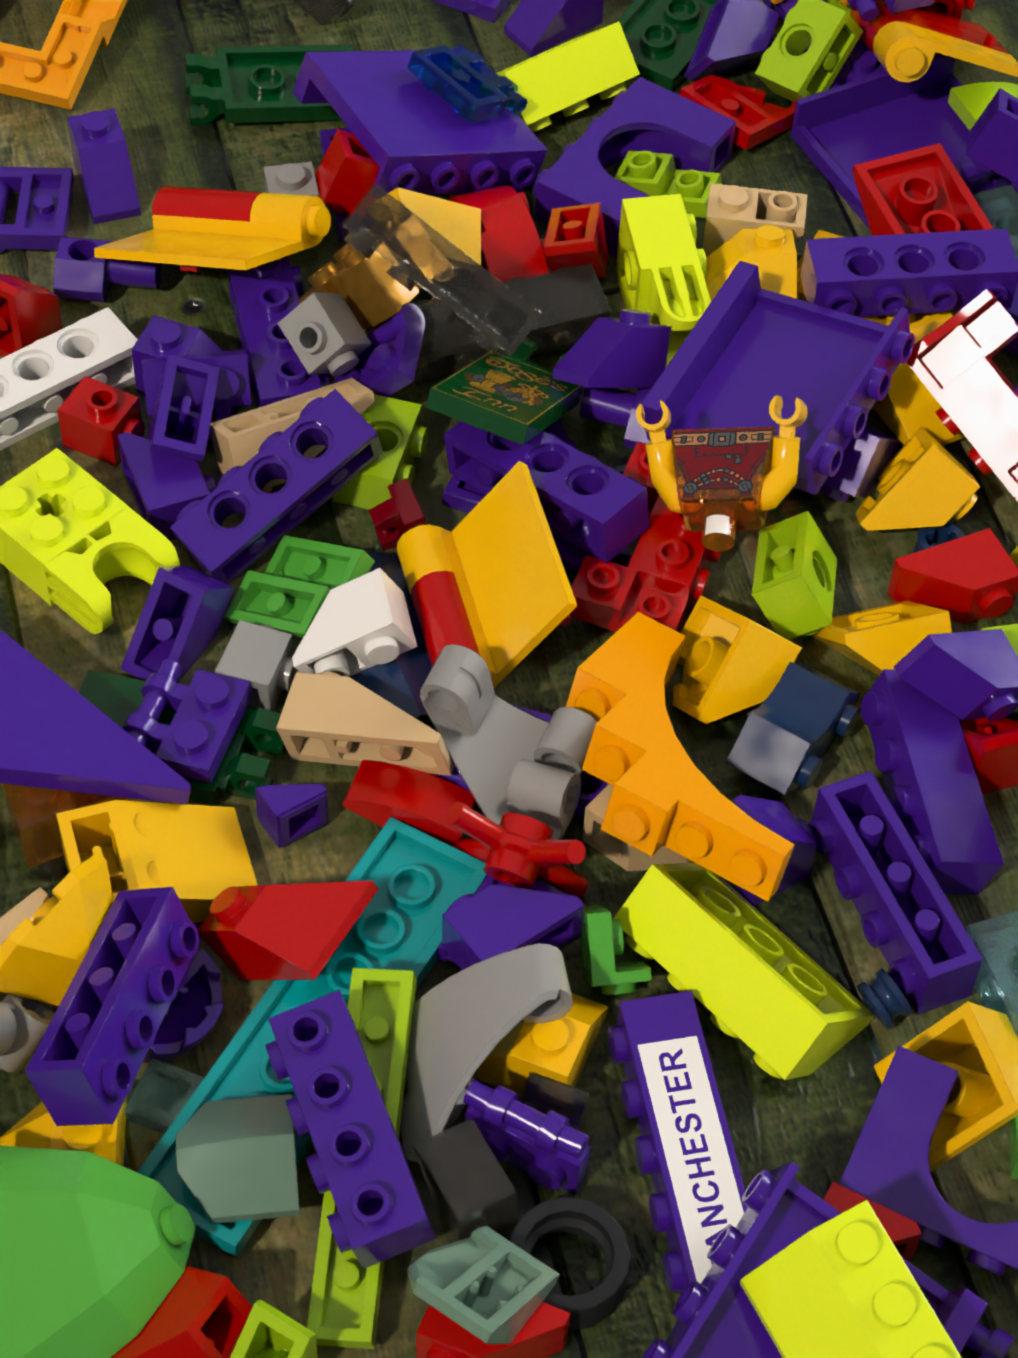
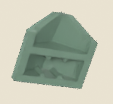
[176,1094,300,1224]
[407,1226,560,1344]

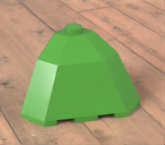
[0,1146,196,1358]

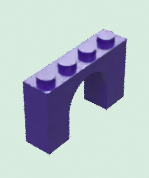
[533,77,736,257]
[839,1045,1018,1277]

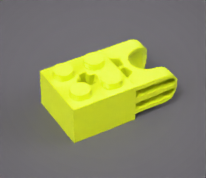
[616,194,711,368]
[0,448,180,635]

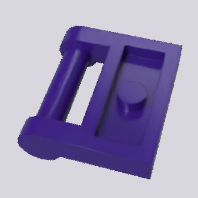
[0,167,75,254]
[333,302,425,397]

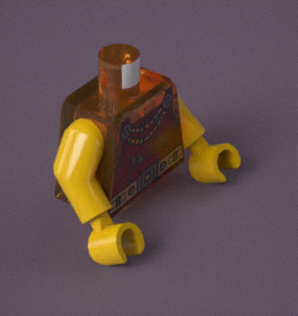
[636,395,808,552]

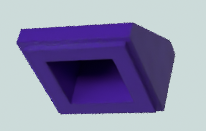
[255,784,328,848]

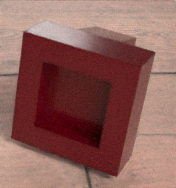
[368,478,427,551]

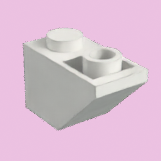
[292,568,418,677]

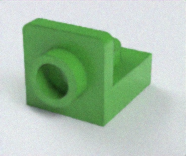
[580,905,652,995]

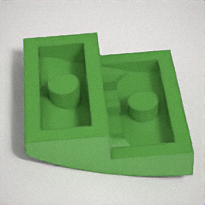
[224,535,375,638]

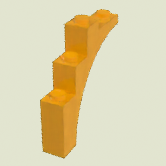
[566,612,795,902]

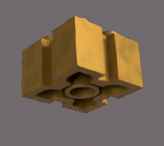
[298,214,448,331]

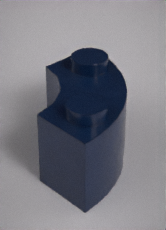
[725,662,861,795]

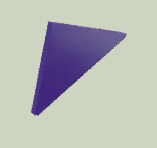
[0,629,191,805]

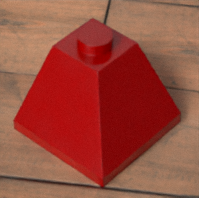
[198,881,379,980]

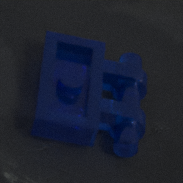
[407,45,527,123]

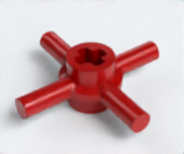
[446,802,588,898]

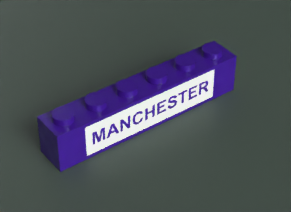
[608,991,748,1320]

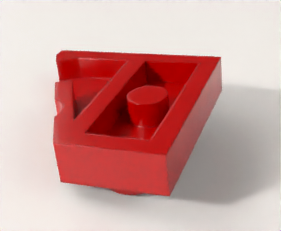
[679,74,796,150]

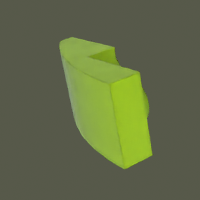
[614,151,722,218]

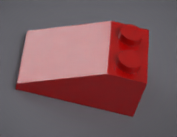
[852,143,994,236]

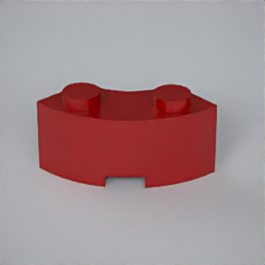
[450,186,550,292]

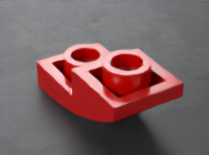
[342,760,475,847]

